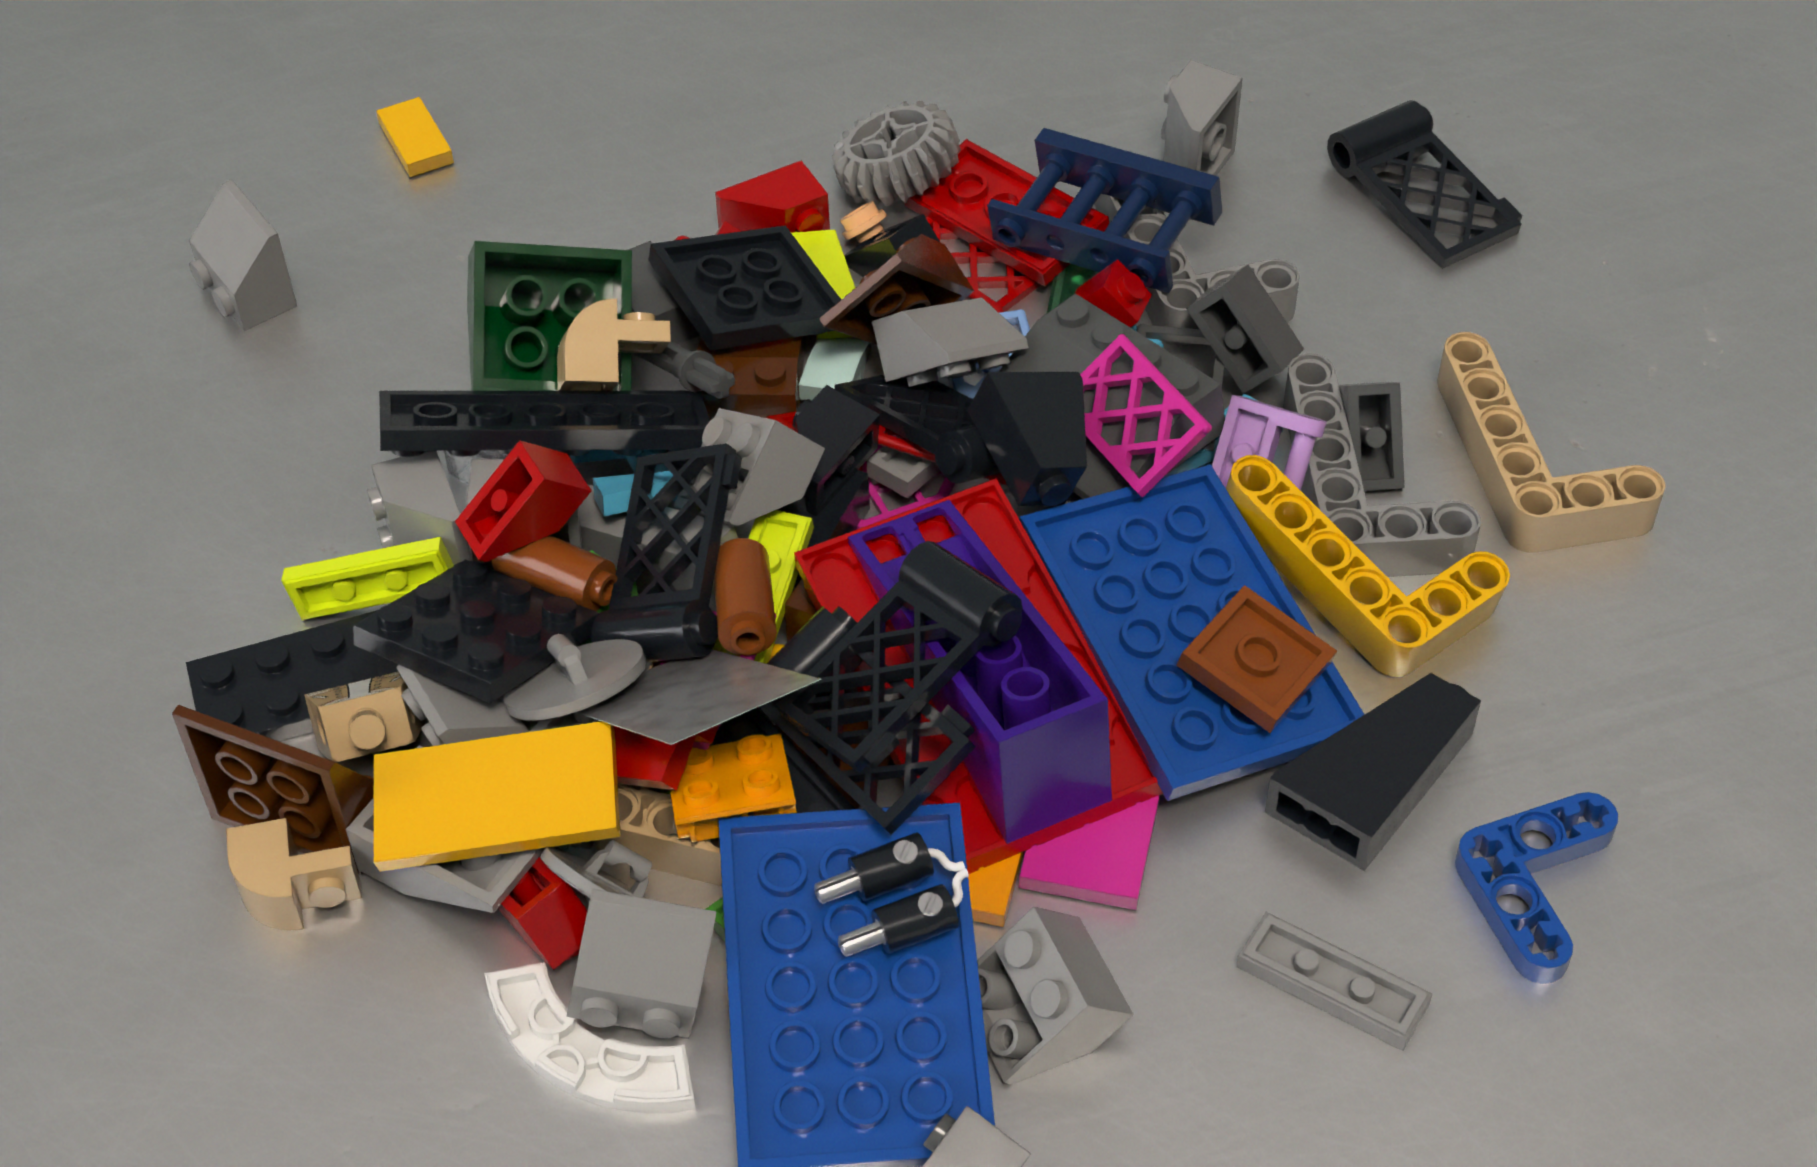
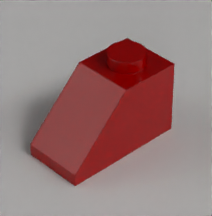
[715,160,830,233]
[455,440,592,562]
[498,857,587,970]

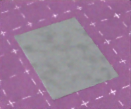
[576,649,821,745]

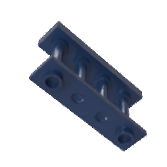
[987,128,1222,293]

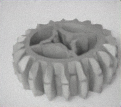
[832,101,961,207]

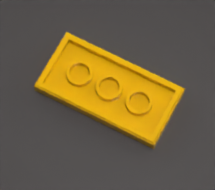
[374,721,621,872]

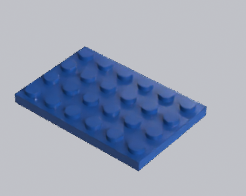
[1019,464,1365,801]
[718,803,995,1167]

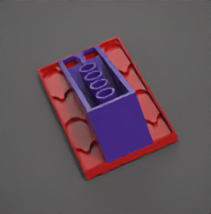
[794,478,1163,874]

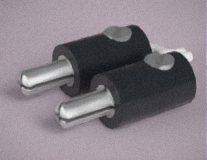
[814,832,969,957]

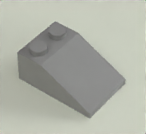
[346,745,545,913]

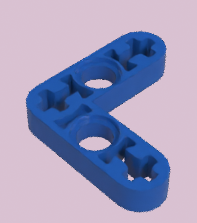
[1455,792,1618,984]

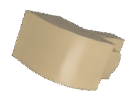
[557,298,671,391]
[226,818,362,930]

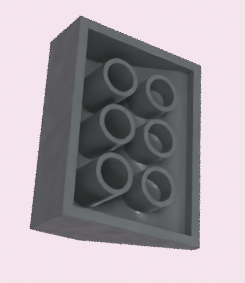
[998,294,1225,499]

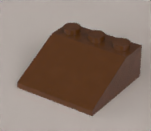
[172,705,374,875]

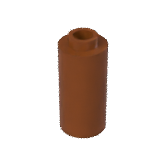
[492,535,618,611]
[714,538,777,656]

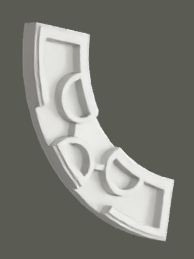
[484,962,696,1113]

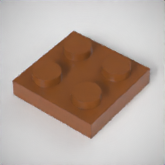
[1177,585,1337,733]

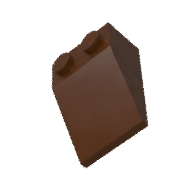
[819,234,974,345]
[697,336,805,420]

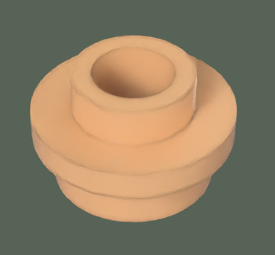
[840,201,887,243]

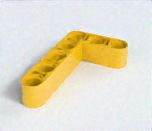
[1226,455,1510,677]

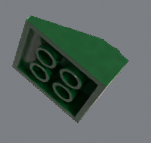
[467,241,632,391]

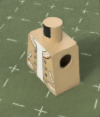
[304,671,425,762]

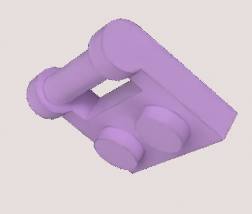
[1212,395,1327,490]

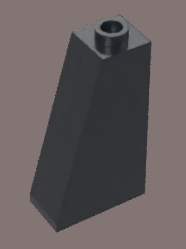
[1265,673,1481,871]

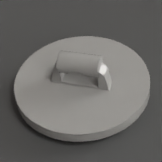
[503,634,646,720]
[540,840,652,901]

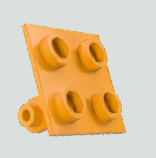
[670,734,797,843]

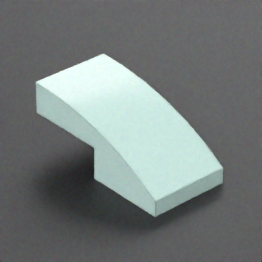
[799,338,871,401]

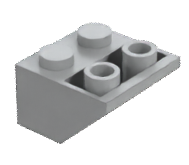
[872,298,1029,387]
[673,408,825,526]
[396,665,532,746]
[977,907,1134,1084]

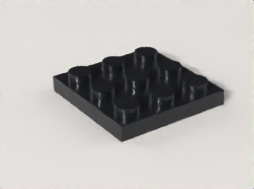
[648,225,841,351]
[353,559,599,703]

